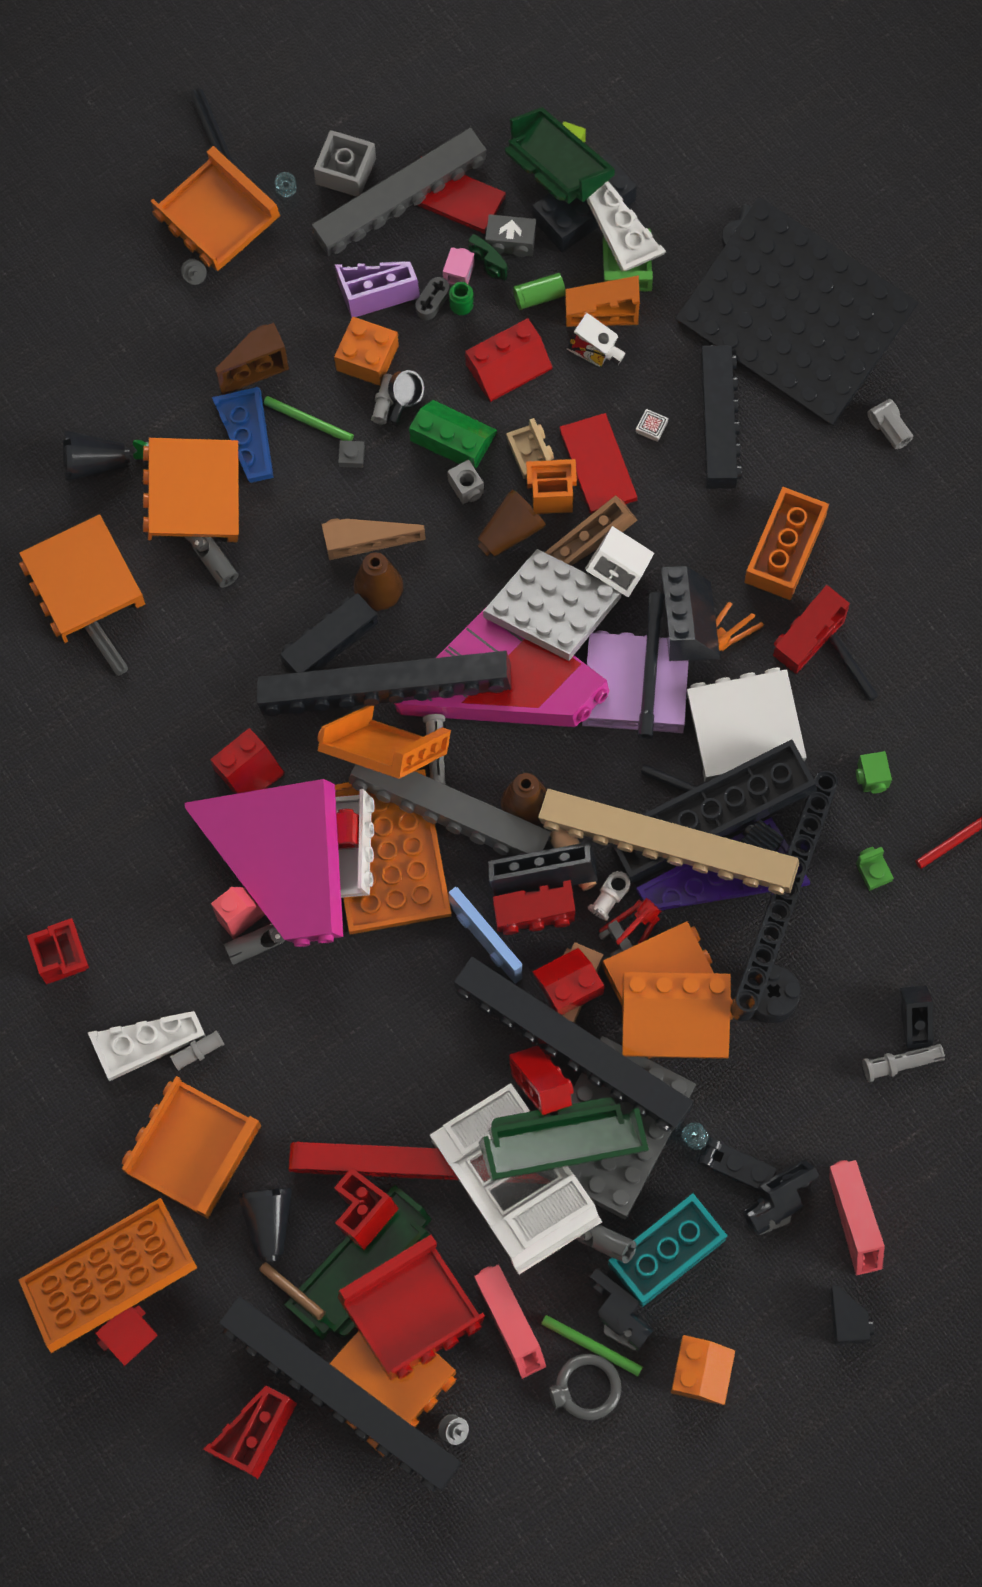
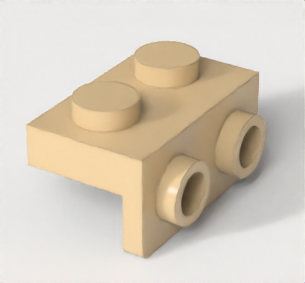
[506,418,554,479]

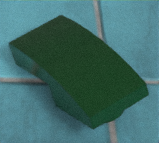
[468,234,507,281]

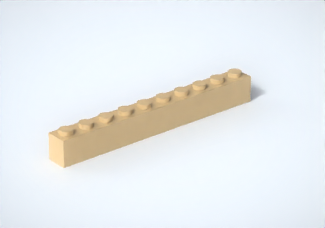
[538,789,799,895]

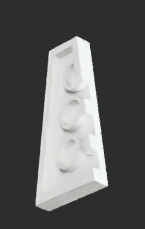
[586,181,666,271]

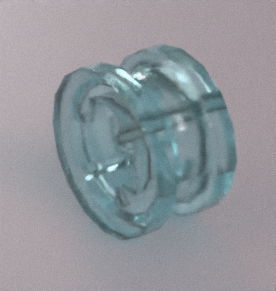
[275,172,297,197]
[682,1122,709,1150]

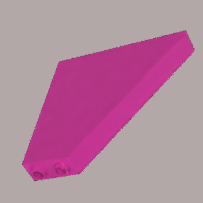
[185,779,343,947]

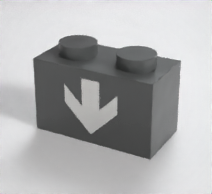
[485,214,536,257]

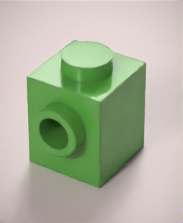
[856,751,892,793]

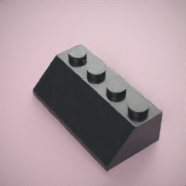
[661,566,720,661]

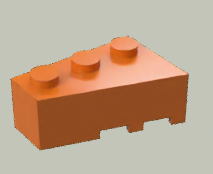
[565,275,640,327]

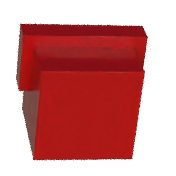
[27,918,89,984]
[94,1304,158,1366]

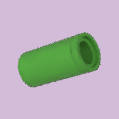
[513,273,566,310]

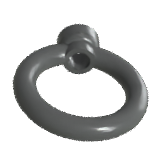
[549,1354,621,1420]

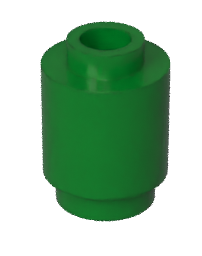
[449,282,474,315]

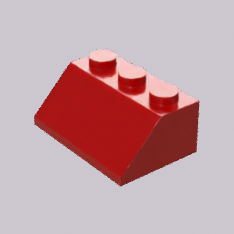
[465,318,552,402]

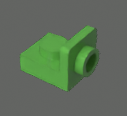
[856,847,894,891]

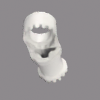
[588,871,630,921]

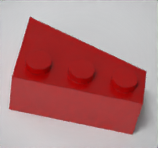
[773,585,850,674]

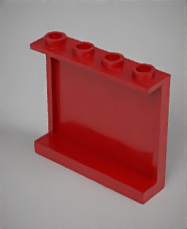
[338,1235,485,1381]

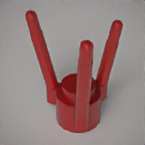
[599,897,661,944]

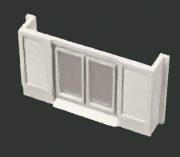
[430,1083,602,1274]

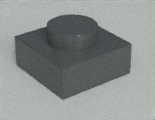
[338,441,365,468]

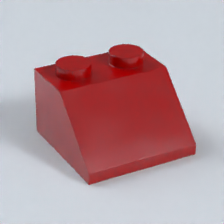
[210,728,285,794]
[532,947,604,1015]

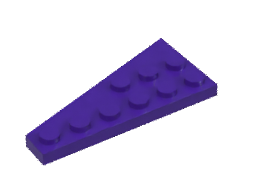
[636,817,810,910]

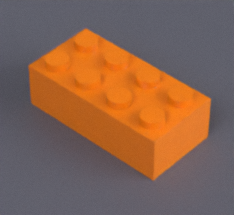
[744,487,829,600]

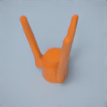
[716,602,764,651]

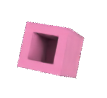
[443,247,475,286]

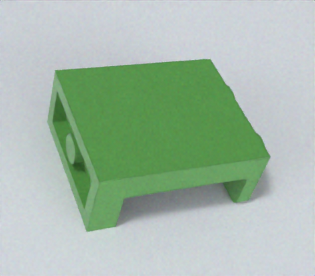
[603,229,653,291]

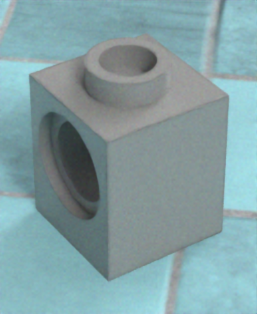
[447,460,484,504]

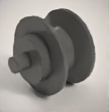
[181,259,207,285]
[438,1414,469,1445]

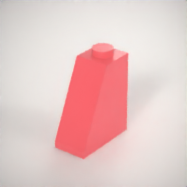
[211,887,265,939]

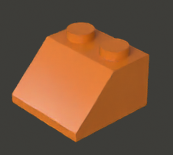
[671,1335,735,1405]

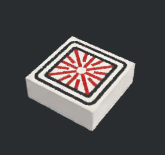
[636,409,668,442]

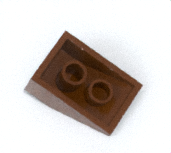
[215,323,289,395]

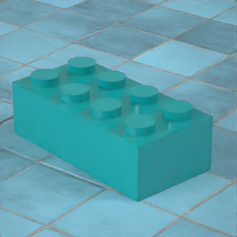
[608,1193,727,1308]

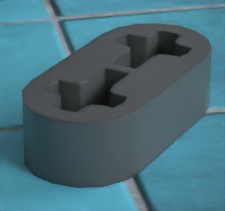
[416,277,450,320]

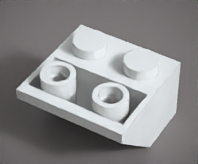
[585,526,654,597]

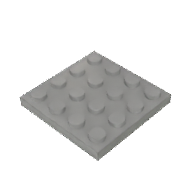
[483,549,622,661]

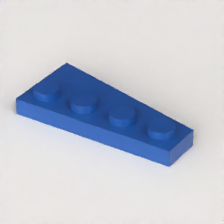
[212,387,274,483]

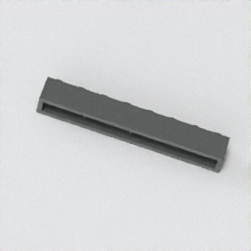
[312,127,486,256]
[349,764,551,856]

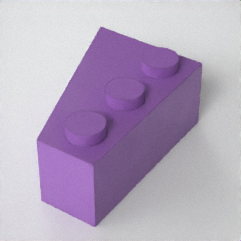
[335,262,420,318]

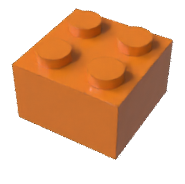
[334,317,399,386]

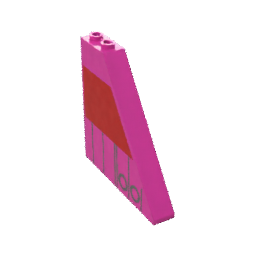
[394,610,610,727]

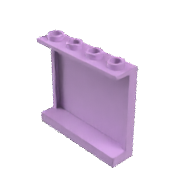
[582,631,689,733]

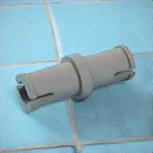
[371,374,394,424]
[170,1030,225,1071]

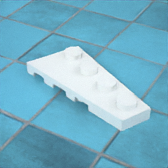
[88,1011,206,1081]

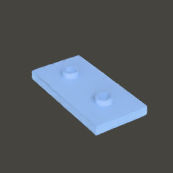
[448,887,522,984]

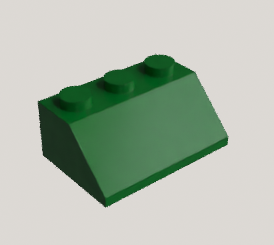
[409,400,497,470]

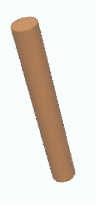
[260,1262,325,1320]

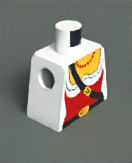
[567,313,626,366]

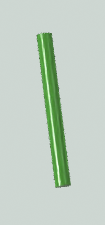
[264,396,354,441]
[541,1315,643,1376]

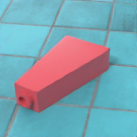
[829,1160,885,1275]
[474,1264,546,1379]

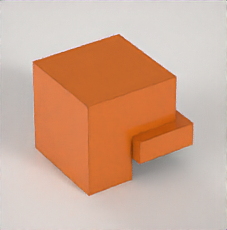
[526,459,577,514]

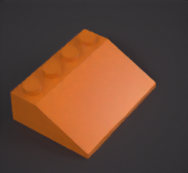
[622,972,731,1059]

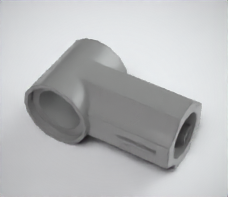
[868,399,913,449]

